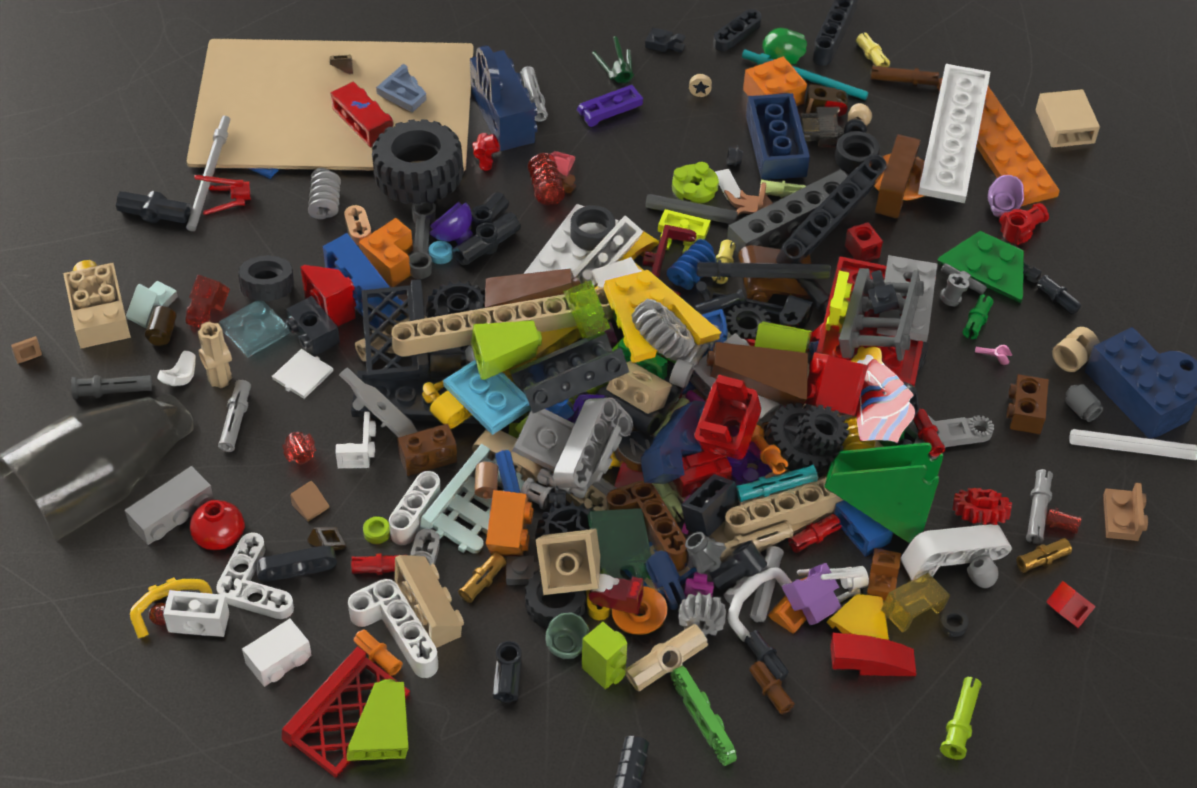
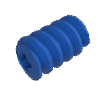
[666,239,717,290]

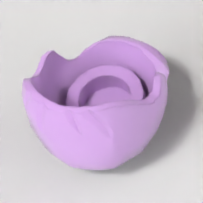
[988,175,1024,219]

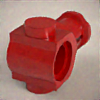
[999,203,1049,245]

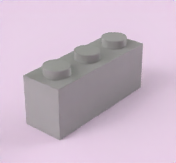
[125,466,214,545]

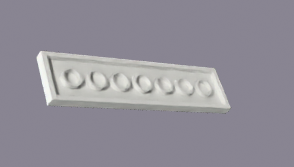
[918,64,990,203]

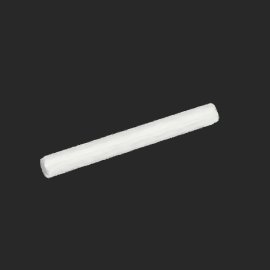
[1069,429,1197,460]

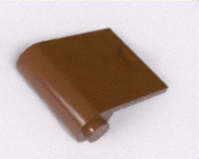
[738,245,813,302]

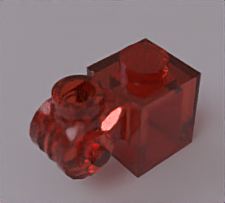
[186,275,230,329]

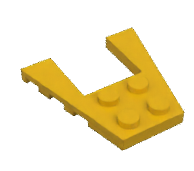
[603,270,721,363]

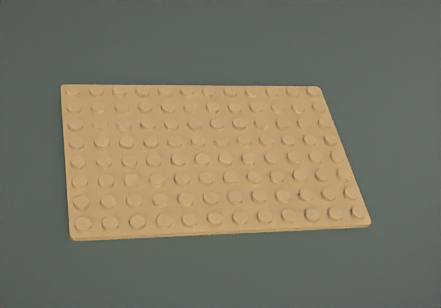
[187,39,474,171]

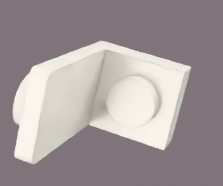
[336,412,376,468]

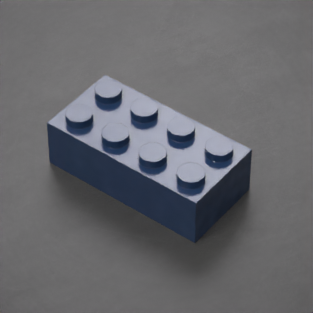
[746,93,810,180]

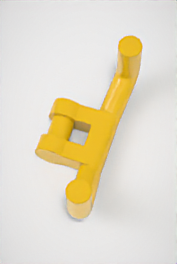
[130,577,213,638]

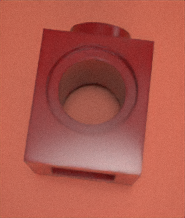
[845,222,883,262]

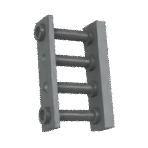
[839,268,924,361]

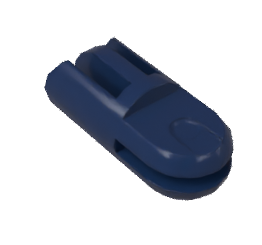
[645,551,686,610]

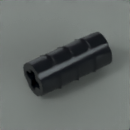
[614,736,649,788]

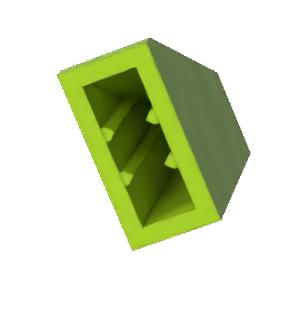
[471,320,542,380]
[346,679,408,761]

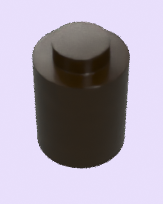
[145,306,177,346]

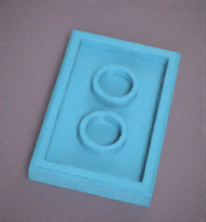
[443,360,531,435]

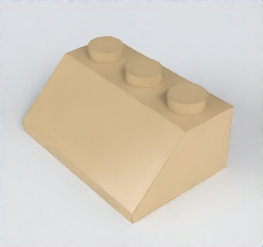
[395,555,464,648]

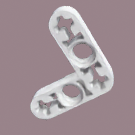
[216,533,294,619]

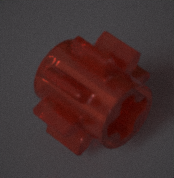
[282,432,317,464]

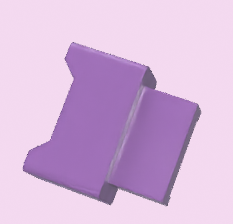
[781,563,842,625]

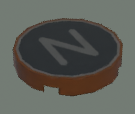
[613,430,655,472]

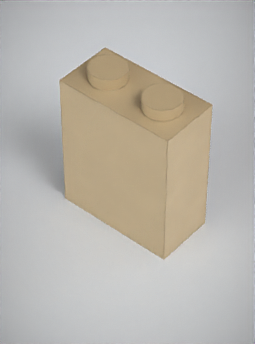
[1036,89,1100,148]

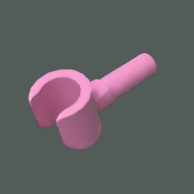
[975,345,1012,365]

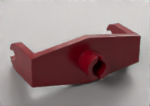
[643,224,697,296]

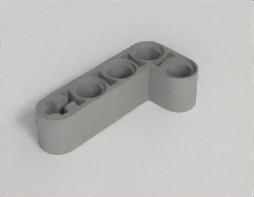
[554,398,633,488]

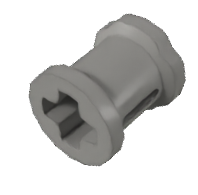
[521,477,554,510]

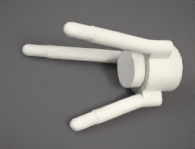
[797,566,869,603]

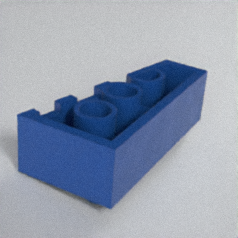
[323,233,408,329]

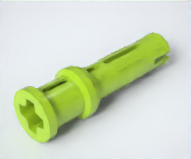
[940,677,982,760]

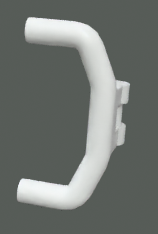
[724,567,792,642]

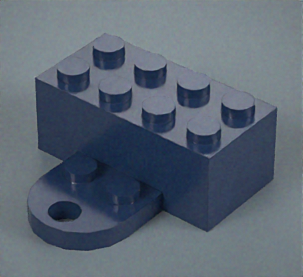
[470,45,538,151]
[1085,327,1197,439]

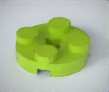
[672,162,719,204]

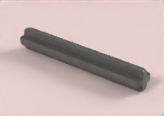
[645,194,738,224]

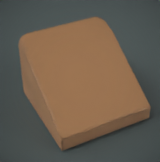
[11,336,42,363]
[290,481,330,522]

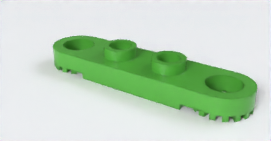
[670,666,737,766]

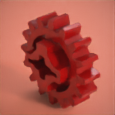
[952,488,1012,525]

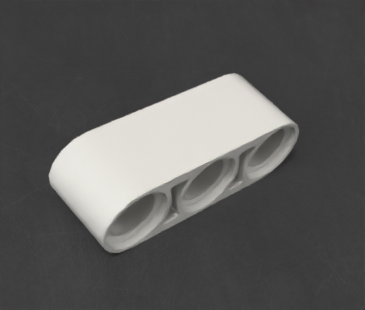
[389,471,441,545]

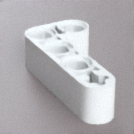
[901,524,1012,584]
[348,579,438,678]

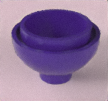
[430,202,473,245]

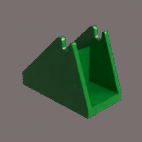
[824,443,944,543]

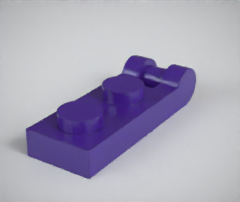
[577,85,643,127]

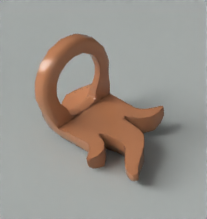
[724,182,772,215]

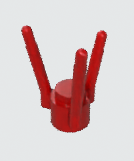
[194,175,251,215]

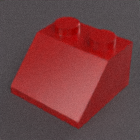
[300,265,356,327]
[805,352,868,416]

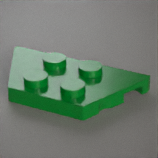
[937,231,1024,303]

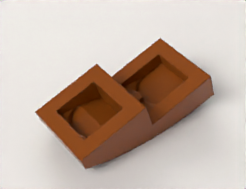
[866,548,901,602]

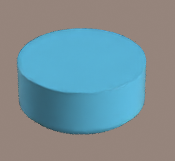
[428,241,453,264]

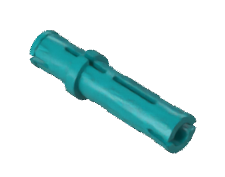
[736,465,818,503]

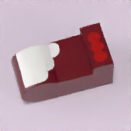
[588,574,644,615]

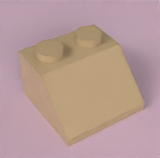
[536,529,600,595]

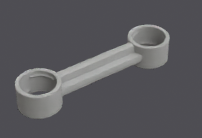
[669,325,719,389]

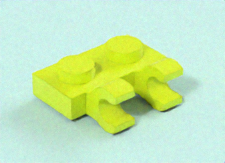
[658,209,710,254]
[826,271,852,333]

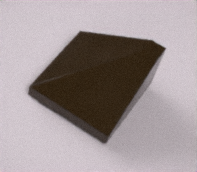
[329,55,353,74]
[307,527,347,550]

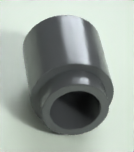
[1065,384,1103,422]

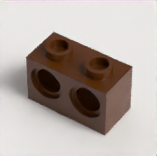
[1006,374,1049,434]
[398,424,457,476]

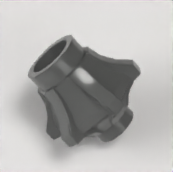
[685,532,727,574]

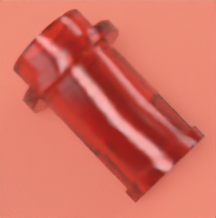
[1045,507,1082,533]

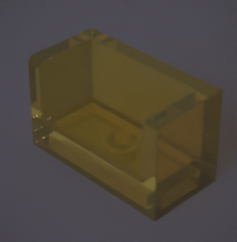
[881,573,950,632]

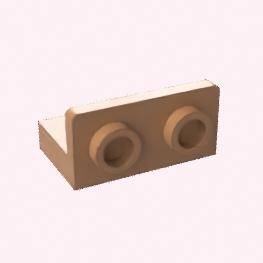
[1103,483,1148,541]

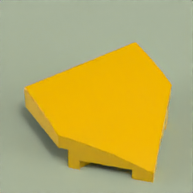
[827,594,889,640]

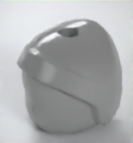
[967,555,998,588]

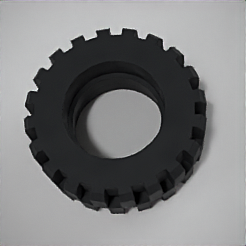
[371,119,464,205]

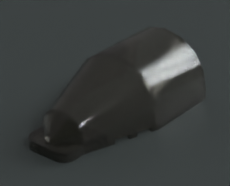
[0,395,194,541]

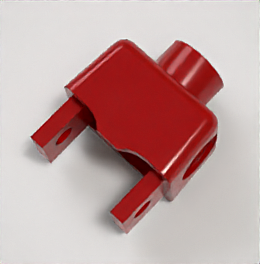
[694,375,762,459]

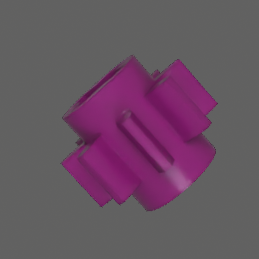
[684,572,714,599]

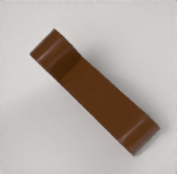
[875,134,921,219]
[606,481,688,572]

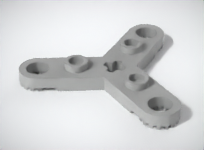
[905,415,994,459]

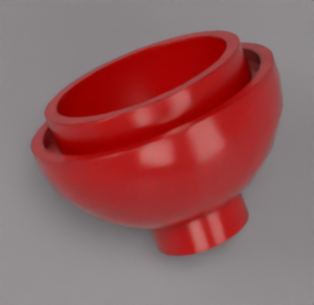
[190,500,245,550]

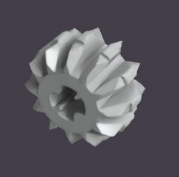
[678,592,726,637]

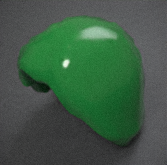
[762,28,807,65]

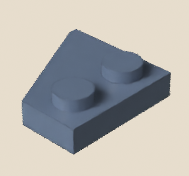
[376,64,426,112]

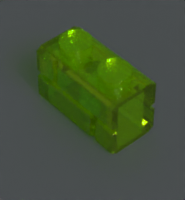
[563,280,610,339]

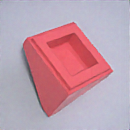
[547,151,575,176]

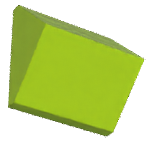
[755,322,812,353]

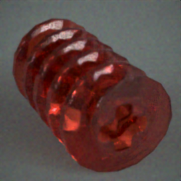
[528,153,565,205]

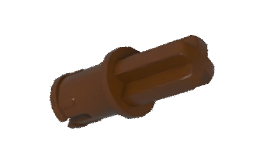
[750,661,795,715]

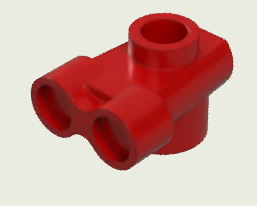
[472,133,500,171]

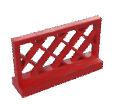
[282,646,410,778]

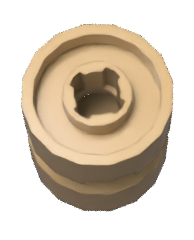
[1052,327,1100,372]

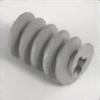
[308,168,341,219]

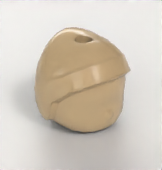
[848,103,872,129]

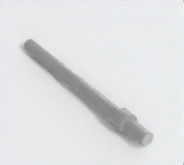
[186,116,231,231]

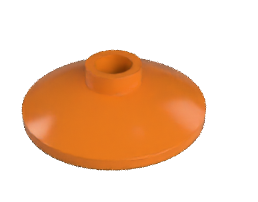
[612,586,667,635]

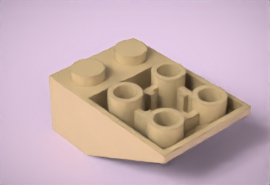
[63,263,131,349]

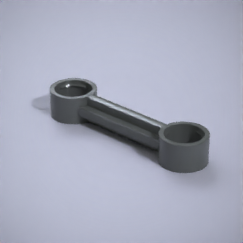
[409,202,436,279]

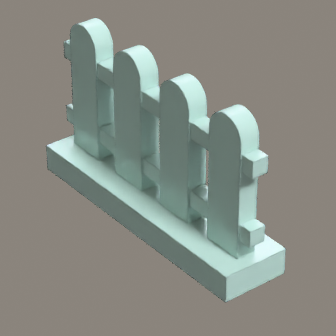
[419,444,525,553]

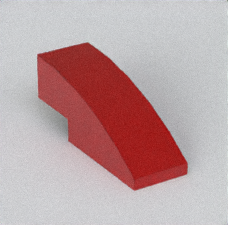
[831,633,916,676]

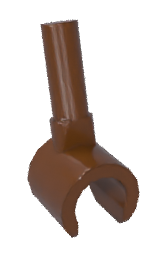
[551,169,576,193]

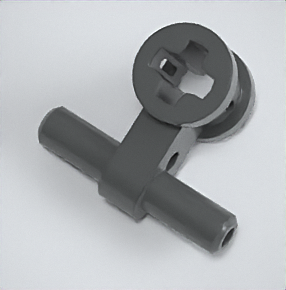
[940,263,986,306]

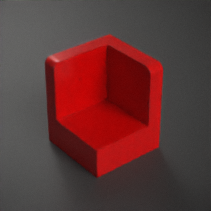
[1046,581,1096,628]

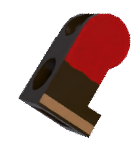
[804,84,848,116]

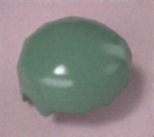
[546,613,589,659]

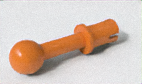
[751,425,788,475]

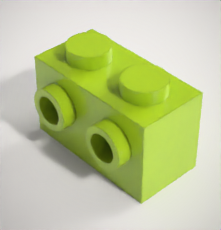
[582,622,627,689]

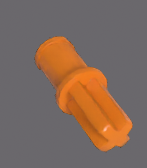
[353,630,403,676]

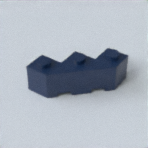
[641,401,706,484]

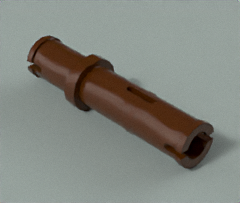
[871,65,939,87]

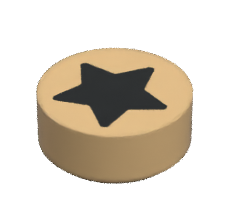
[689,74,712,97]

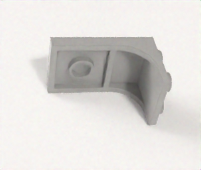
[512,409,622,488]

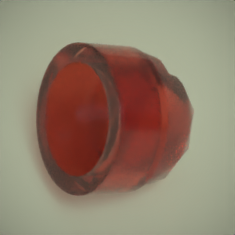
[148,603,167,626]

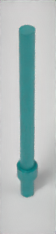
[742,50,868,100]

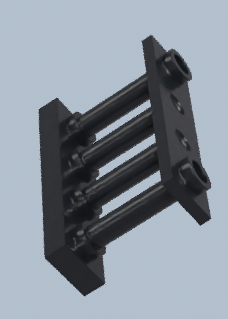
[509,331,630,414]

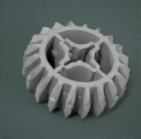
[631,299,695,361]

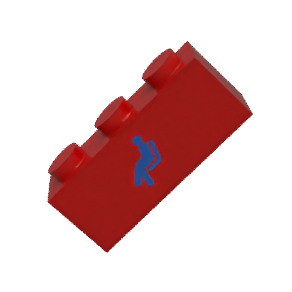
[330,81,394,148]

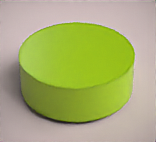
[363,517,390,544]

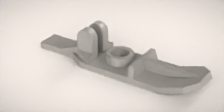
[339,367,418,437]

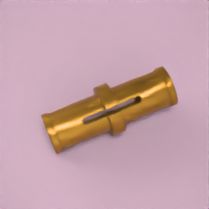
[1016,538,1072,573]
[458,552,506,603]

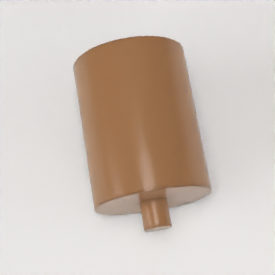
[474,462,498,499]

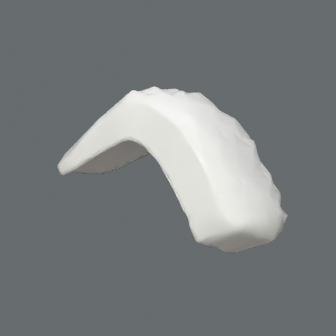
[157,351,196,386]

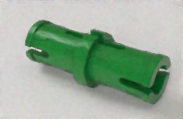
[962,295,994,340]

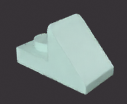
[126,281,178,328]

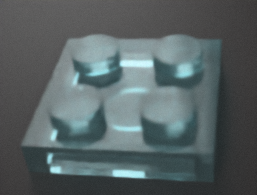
[219,300,290,357]

